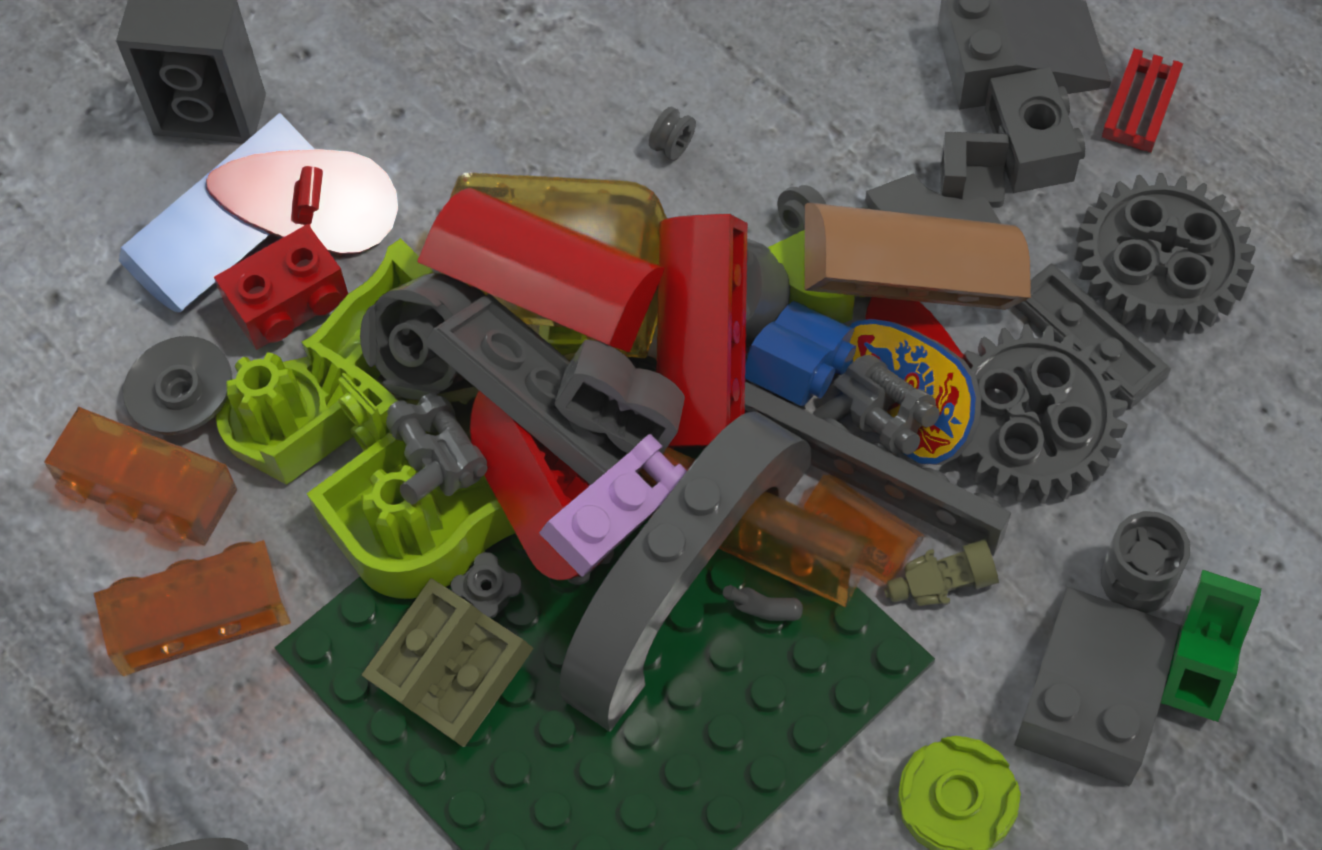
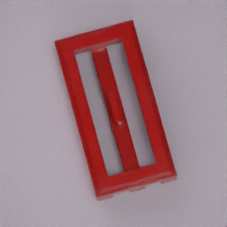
[1101,48,1183,153]

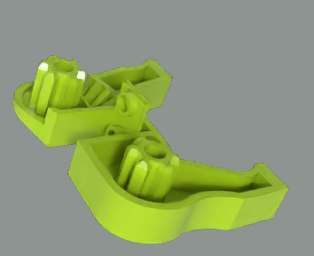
[216,238,515,599]

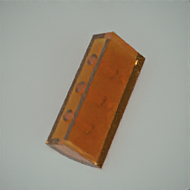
[637,447,873,607]

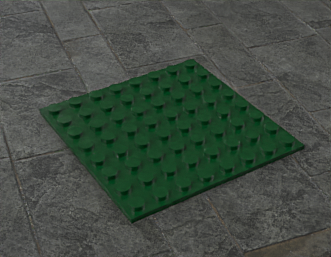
[274,449,935,850]

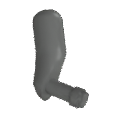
[723,585,803,621]

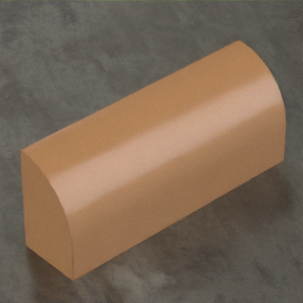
[805,203,1031,310]

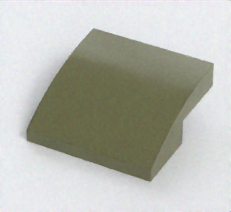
[362,578,534,747]

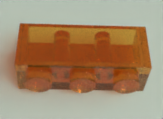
[44,406,237,546]
[93,540,291,676]

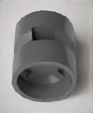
[1101,511,1190,613]

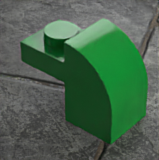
[1161,569,1262,722]

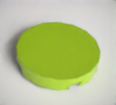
[897,735,1021,850]

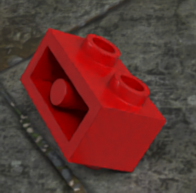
[214,224,348,350]

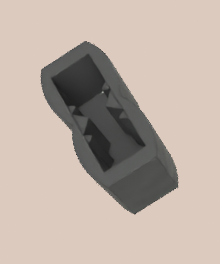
[555,340,685,454]

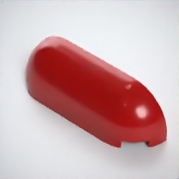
[470,391,607,580]

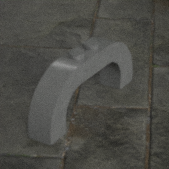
[559,412,811,732]

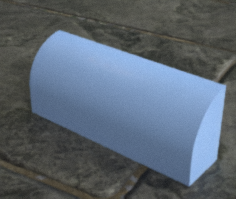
[119,113,314,312]

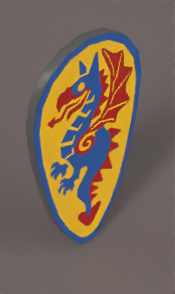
[849,319,982,465]

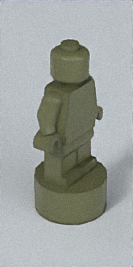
[884,539,999,606]

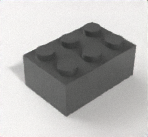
[116,0,266,143]

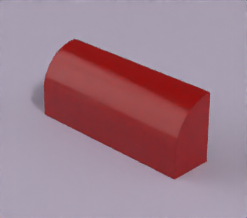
[417,188,665,353]
[656,214,748,449]

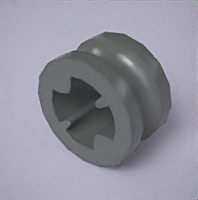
[649,106,696,160]

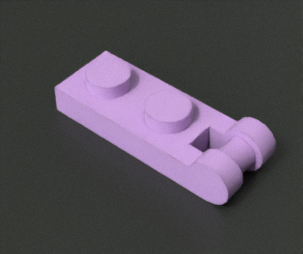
[539,434,687,577]

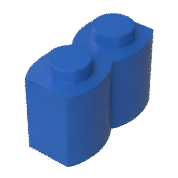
[745,301,856,406]

